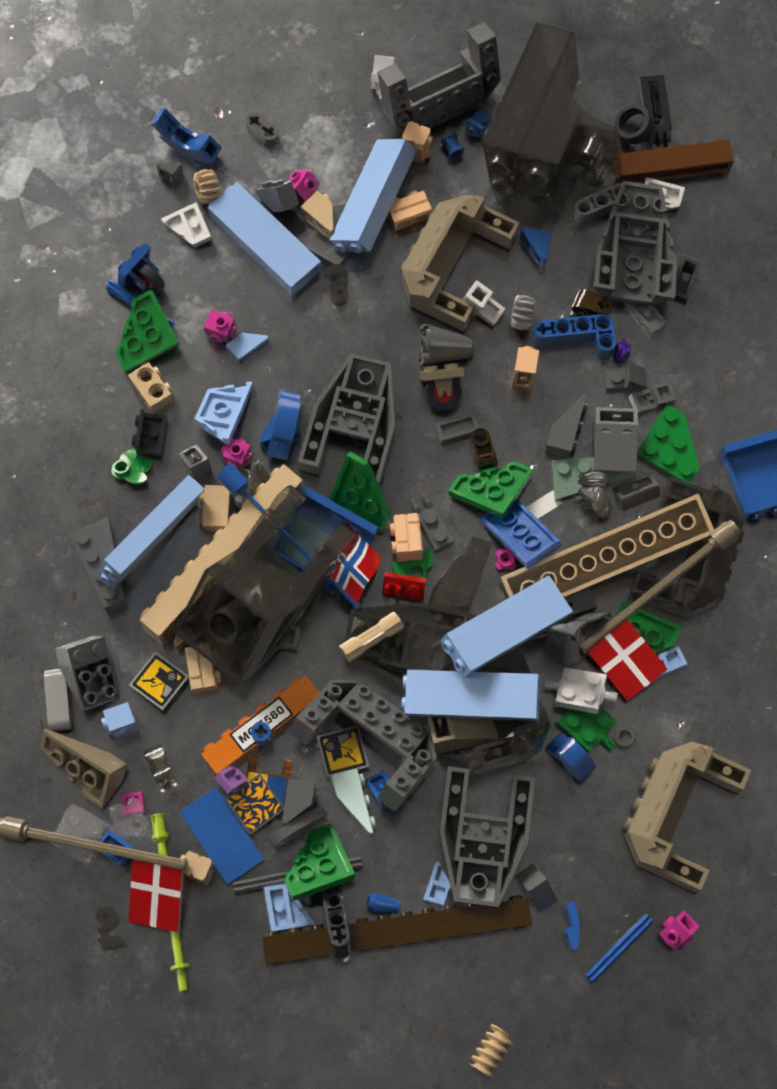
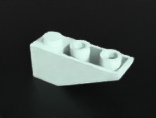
[332,769,376,836]

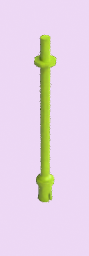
[150,813,190,992]

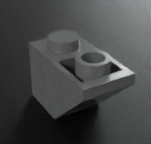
[255,179,299,212]

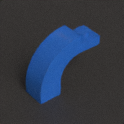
[150,108,222,163]
[267,389,300,460]

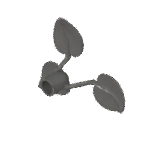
[529,612,611,665]

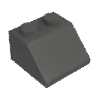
[282,779,319,826]

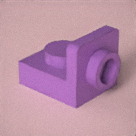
[214,764,248,794]

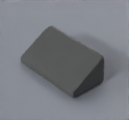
[304,236,348,272]
[613,473,661,511]

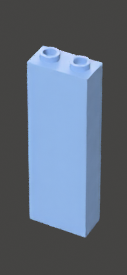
[330,139,417,253]
[208,182,321,295]
[98,475,205,589]
[440,576,573,677]
[402,670,541,721]

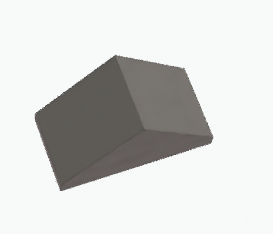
[179,444,212,480]
[515,863,558,913]

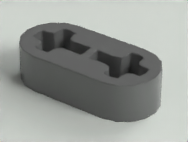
[245,113,278,145]

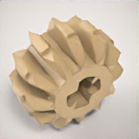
[193,169,221,204]

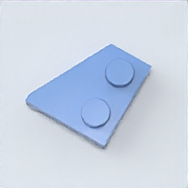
[263,884,314,931]

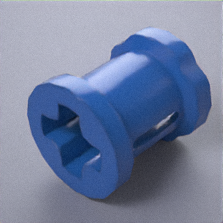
[441,132,465,159]
[251,722,272,745]

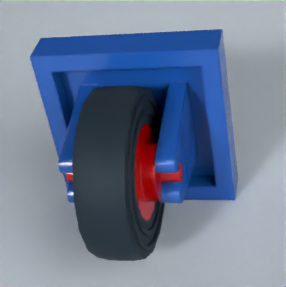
[117,242,165,294]

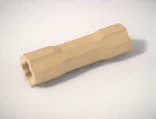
[339,612,404,663]

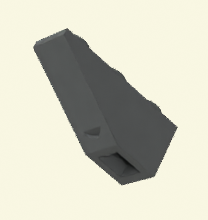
[545,394,588,458]

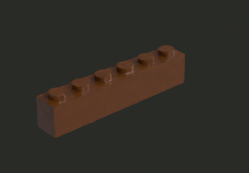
[610,139,734,185]

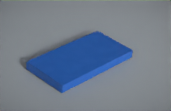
[480,499,562,569]
[179,787,264,885]

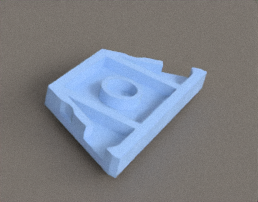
[195,381,253,445]

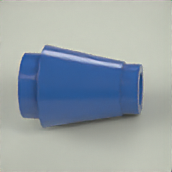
[366,892,400,914]

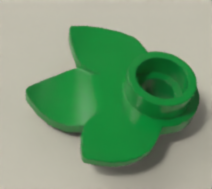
[111,449,153,484]
[392,548,433,579]

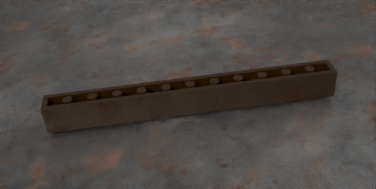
[262,895,532,966]

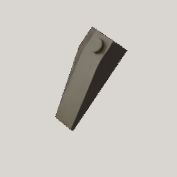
[40,729,127,808]

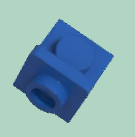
[466,108,495,139]

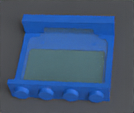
[266,486,378,596]

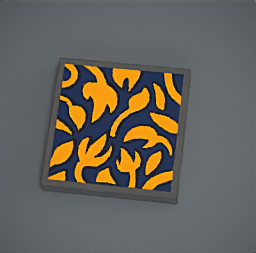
[224,773,284,835]

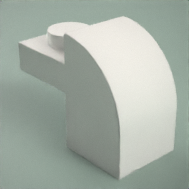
[371,55,395,89]
[463,280,505,326]

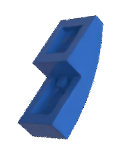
[564,901,580,952]

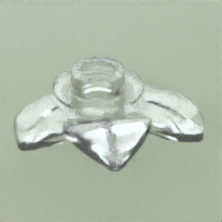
[109,797,148,838]

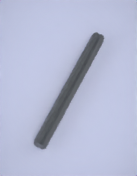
[232,857,363,895]

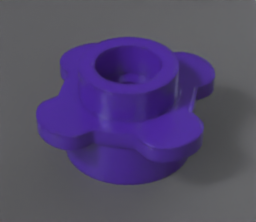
[614,339,631,362]

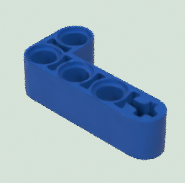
[532,314,616,358]

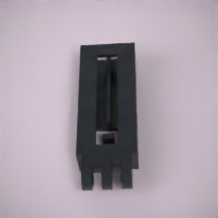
[638,75,672,144]

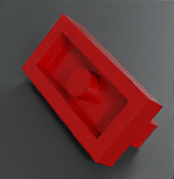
[382,572,427,601]

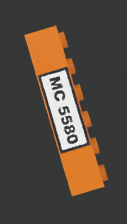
[201,675,319,775]

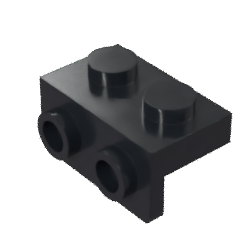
[132,409,168,457]

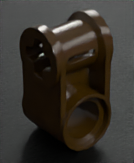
[571,289,613,316]
[470,428,498,471]

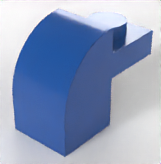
[545,733,596,782]

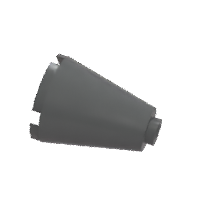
[417,324,475,365]

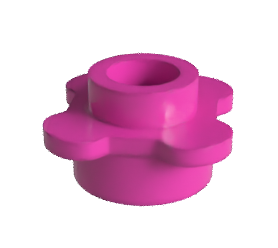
[495,549,516,571]

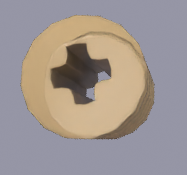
[468,1024,513,1078]

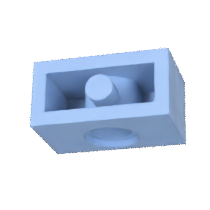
[101,702,139,740]

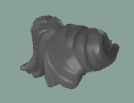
[233,461,270,509]
[577,472,612,518]

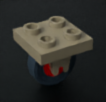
[419,363,464,411]

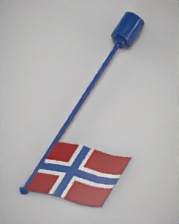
[216,463,381,610]

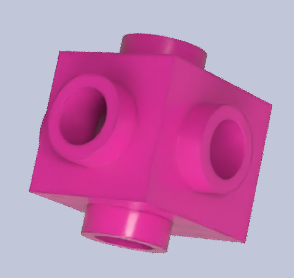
[288,170,320,202]
[204,310,237,343]
[221,438,253,470]
[659,910,700,951]

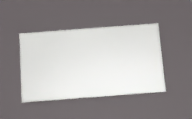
[526,490,562,519]

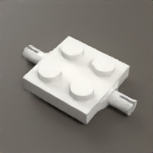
[544,667,618,714]

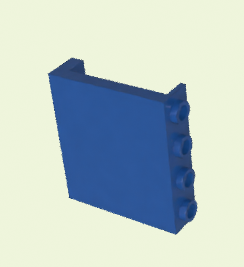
[720,430,777,520]

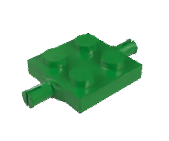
[556,706,618,753]

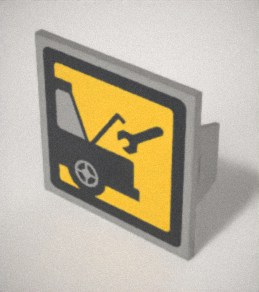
[129,651,189,710]
[317,725,369,778]

